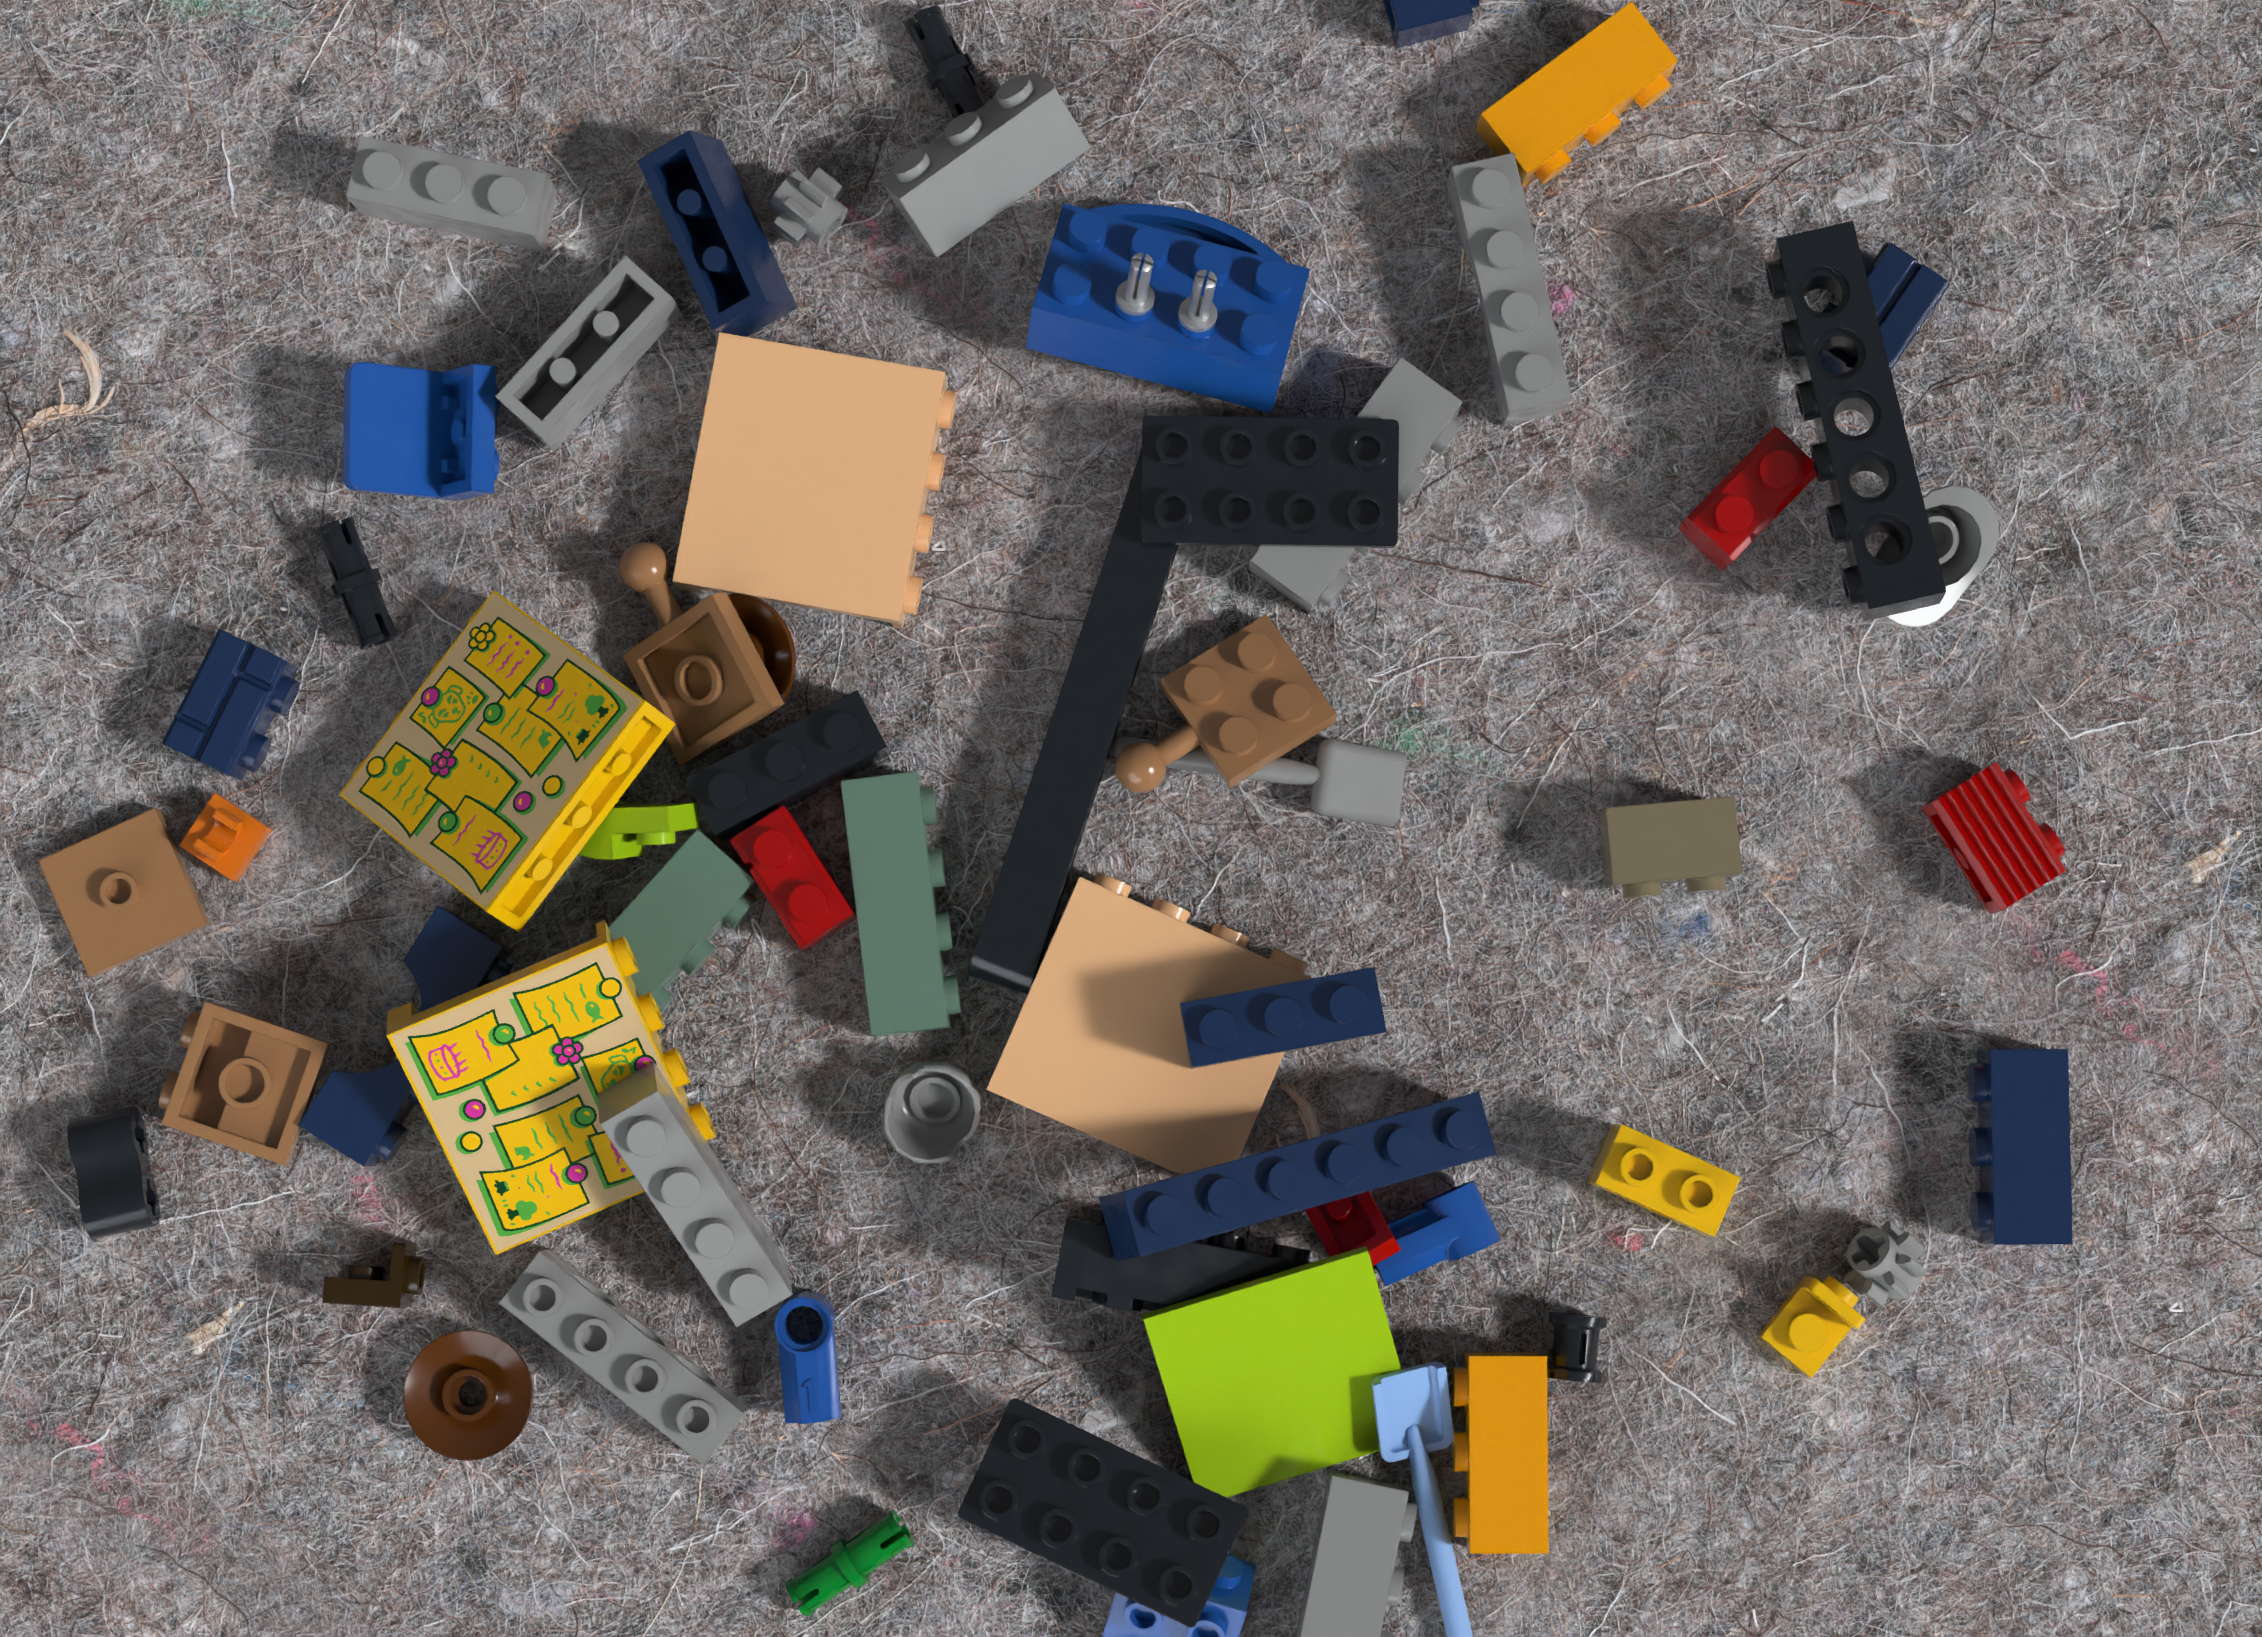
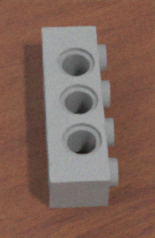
[499,1249,751,1465]

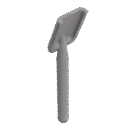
[1112,736,1406,828]

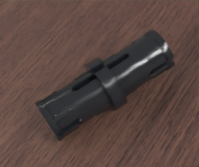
[904,6,988,119]
[314,517,399,650]

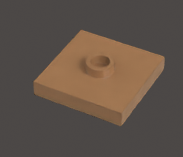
[38,808,211,977]

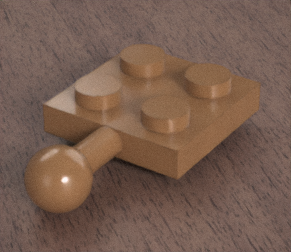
[619,542,784,766]
[1115,614,1336,793]

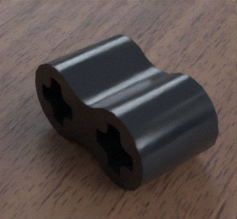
[67,1106,160,1239]

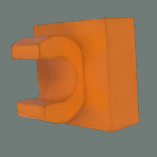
[179,792,273,882]

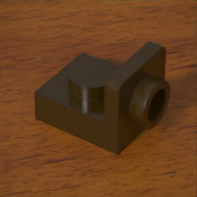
[322,1242,425,1308]

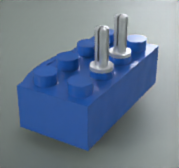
[1026,203,1310,413]

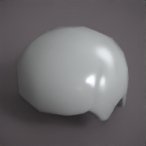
[883,1060,981,1163]

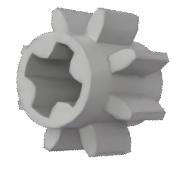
[769,167,848,249]
[1843,1221,1927,1307]

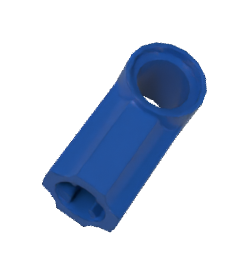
[1375,1180,1501,1287]
[774,1290,842,1424]

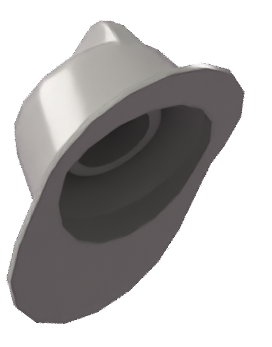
[1875,485,2000,627]

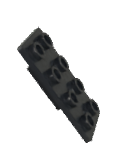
[1141,415,1399,548]
[958,1398,1247,1628]

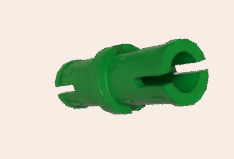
[785,1509,915,1617]

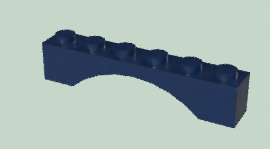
[1098,1092,1496,1261]

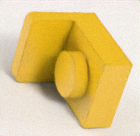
[1757,1275,1866,1378]

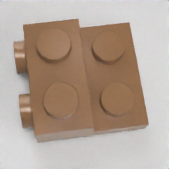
[158,1001,332,1166]

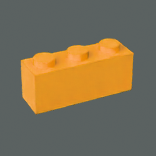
[1475,1,1678,187]
[1452,1352,1549,1554]

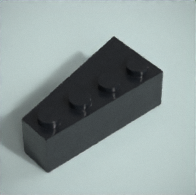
[1051,1206,1311,1312]

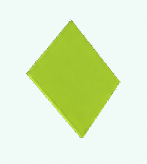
[1142,1246,1401,1498]

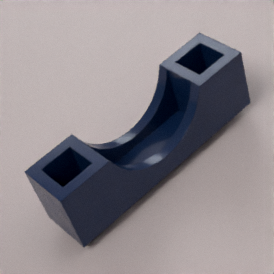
[298,906,513,1167]

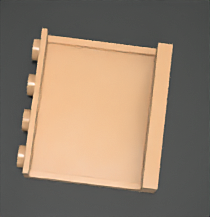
[672,332,957,629]
[986,872,1312,1175]

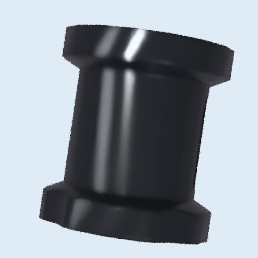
[1547,1312,1607,1383]

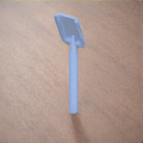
[1371,1362,1473,1637]

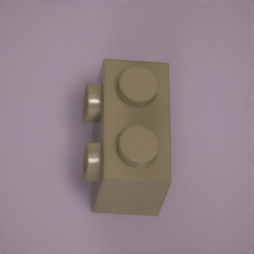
[1598,796,1742,899]

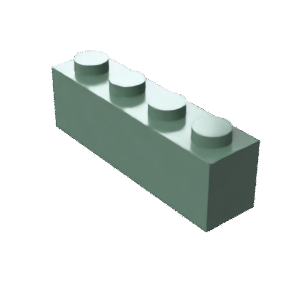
[841,771,961,1038]
[608,829,759,1012]

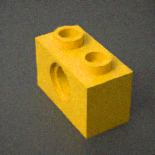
[1587,1124,1741,1237]

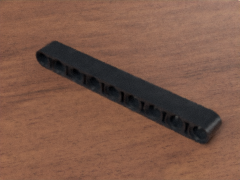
[968,449,1179,995]

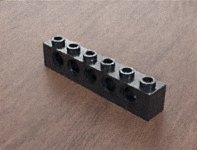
[1765,221,1947,621]

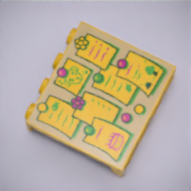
[339,590,675,932]
[386,920,716,1255]

